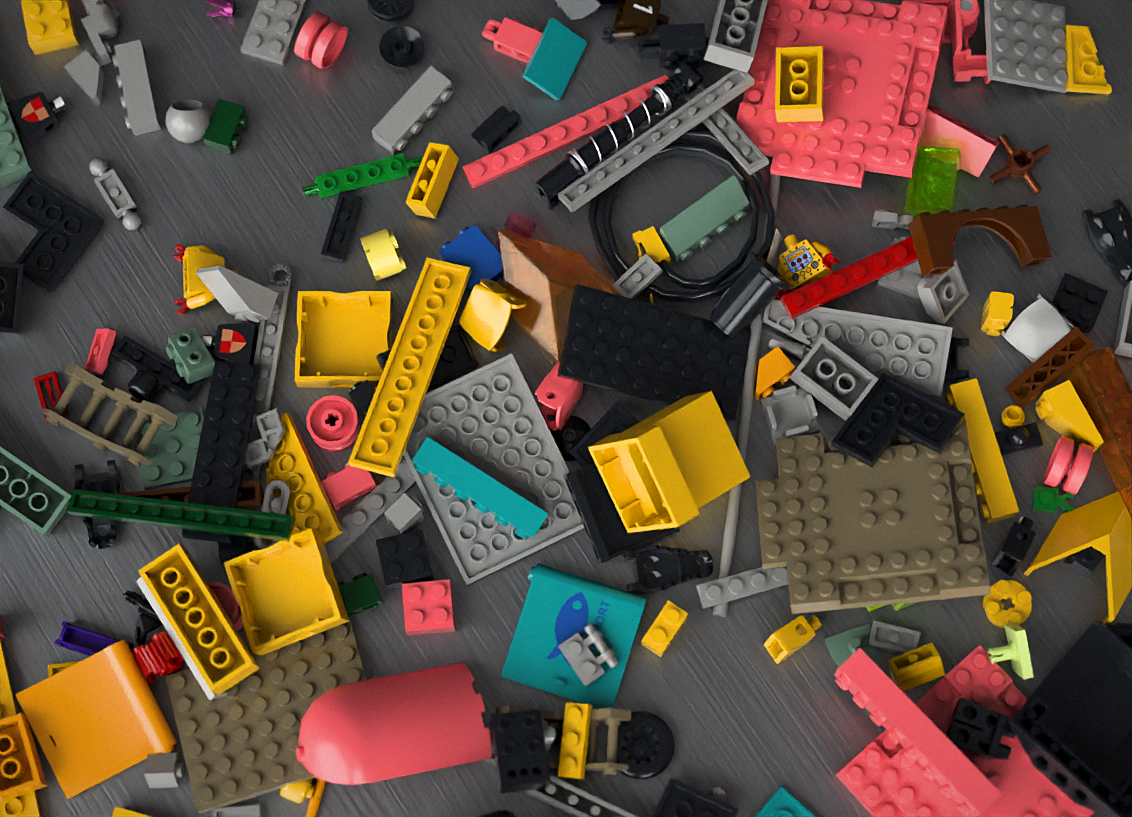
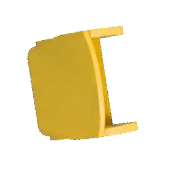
[459,279,526,352]

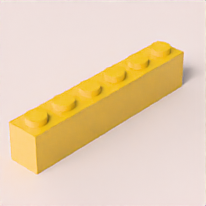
[945,378,1019,523]

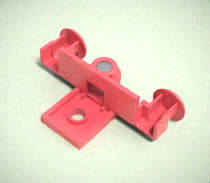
[904,0,991,84]

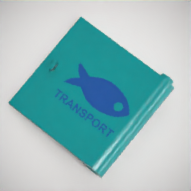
[501,563,647,709]

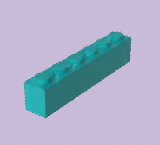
[412,437,548,540]

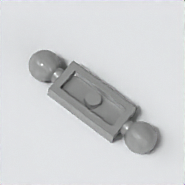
[89,158,141,230]

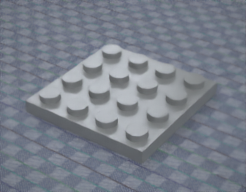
[984,0,1068,93]

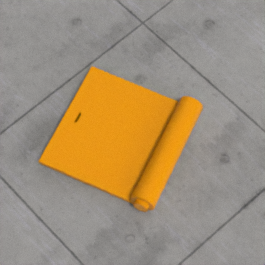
[15,639,177,799]

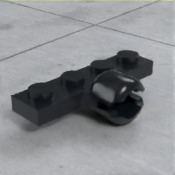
[111,335,203,402]

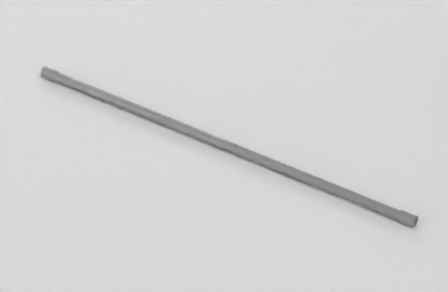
[713,157,781,617]

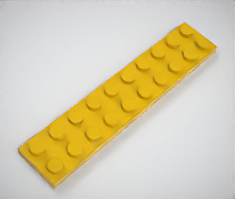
[348,258,471,477]

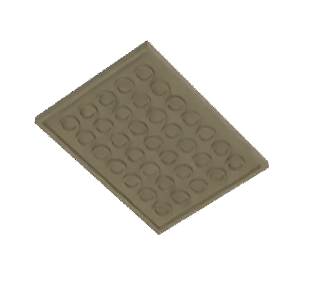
[165,619,367,814]

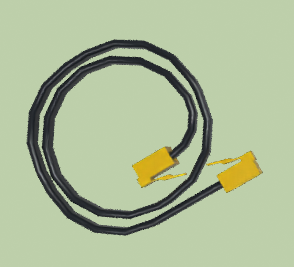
[588,130,775,305]

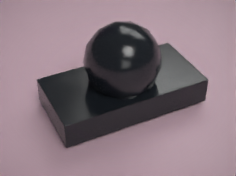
[994,422,1043,456]

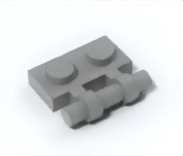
[558,623,619,687]

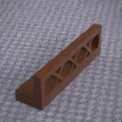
[1004,326,1095,409]

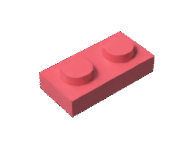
[84,328,116,375]

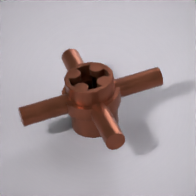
[988,134,1051,195]

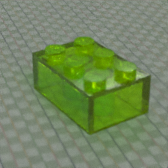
[905,146,962,220]

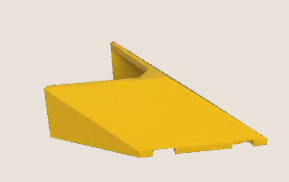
[1023,486,1132,624]

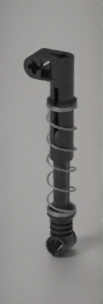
[534,61,704,210]

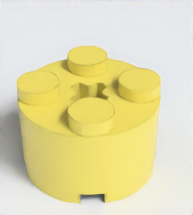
[360,228,406,281]

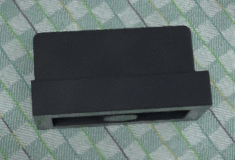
[471,106,521,154]

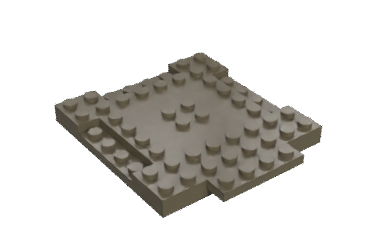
[755,420,990,614]

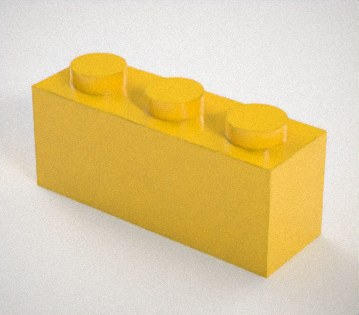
[405,142,459,218]

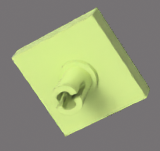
[988,622,1033,679]

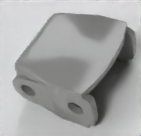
[1001,292,1076,363]

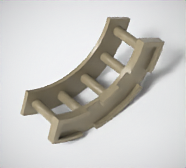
[40,364,178,467]
[493,705,631,775]

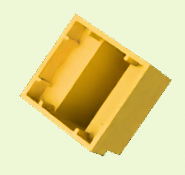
[588,391,751,533]

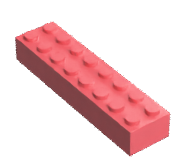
[834,648,1002,817]

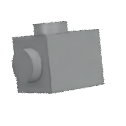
[144,753,184,789]

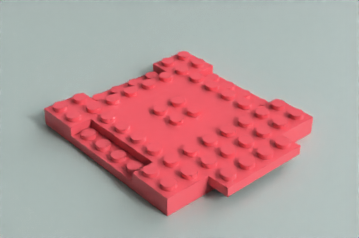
[736,0,948,188]
[836,645,1094,817]

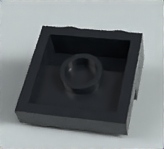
[1052,273,1108,334]

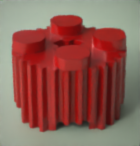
[132,631,184,684]

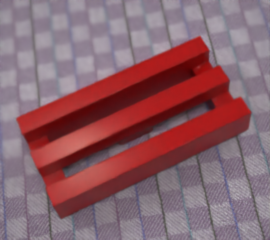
[33,371,70,423]

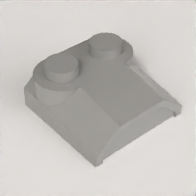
[917,259,970,324]

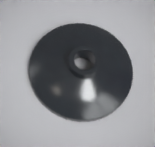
[379,26,424,68]
[549,416,591,461]

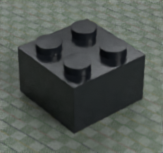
[376,529,434,591]

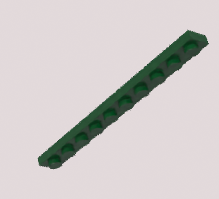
[67,489,295,541]

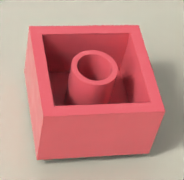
[402,579,455,636]

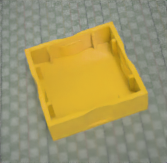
[295,291,393,388]
[224,528,349,655]

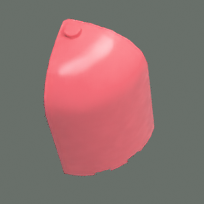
[296,662,491,785]

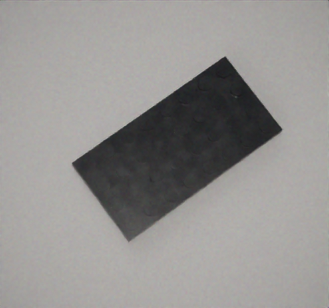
[557,284,751,422]

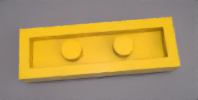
[558,703,592,779]

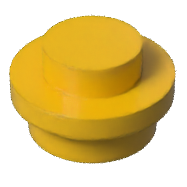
[1001,405,1025,428]

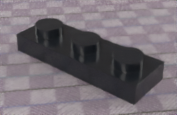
[321,191,363,263]

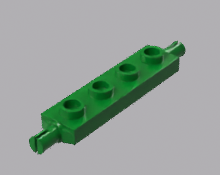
[302,153,422,199]

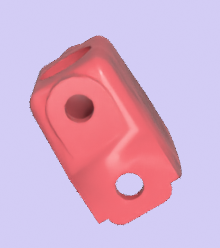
[535,361,583,431]

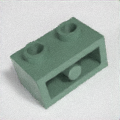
[166,327,215,384]

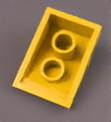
[1035,380,1104,453]

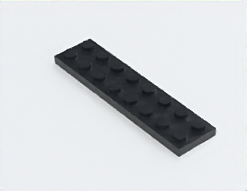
[181,360,262,543]

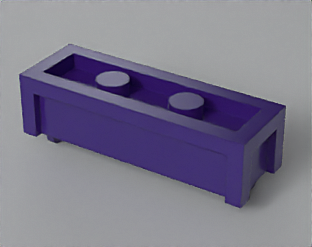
[55,621,134,656]

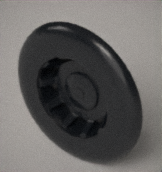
[607,711,675,780]

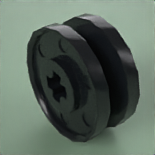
[367,0,414,25]

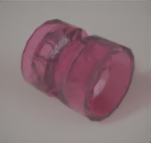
[496,213,536,255]

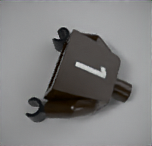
[601,0,669,44]

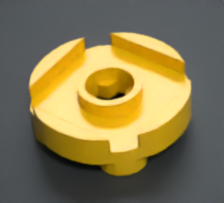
[982,580,1032,629]

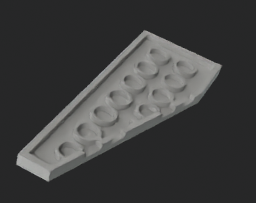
[763,300,953,398]

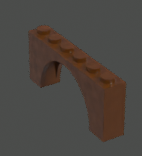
[908,204,1052,276]

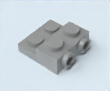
[877,237,925,300]

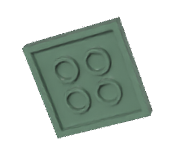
[133,407,205,490]

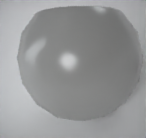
[165,100,211,143]

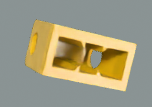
[763,615,821,664]

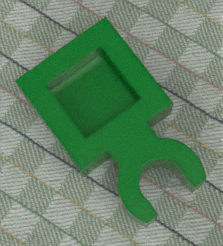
[1032,486,1075,513]

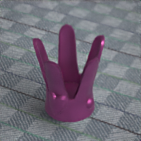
[206,0,241,18]

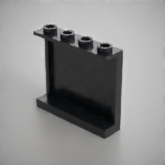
[563,463,680,564]

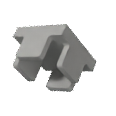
[760,385,820,445]

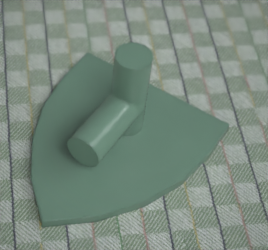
[824,623,876,667]

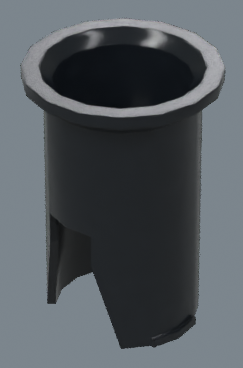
[710,252,792,338]

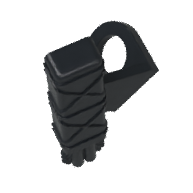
[123,591,163,645]

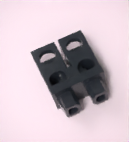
[946,698,1016,760]

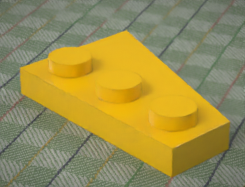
[1064,25,1112,94]

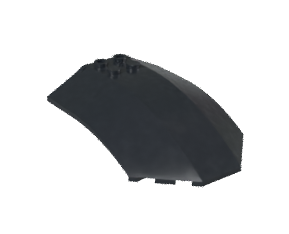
[1009,621,1132,817]

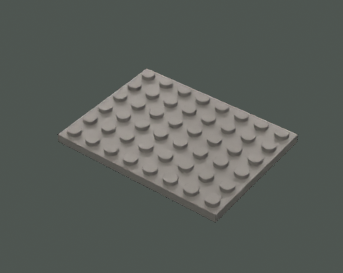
[403,353,584,585]

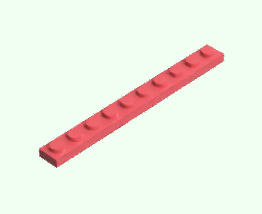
[463,75,668,189]

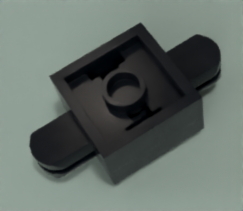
[637,23,710,70]

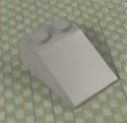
[196,265,278,323]

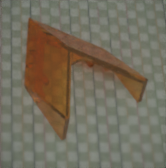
[497,229,622,365]

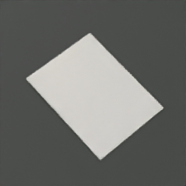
[767,228,784,268]

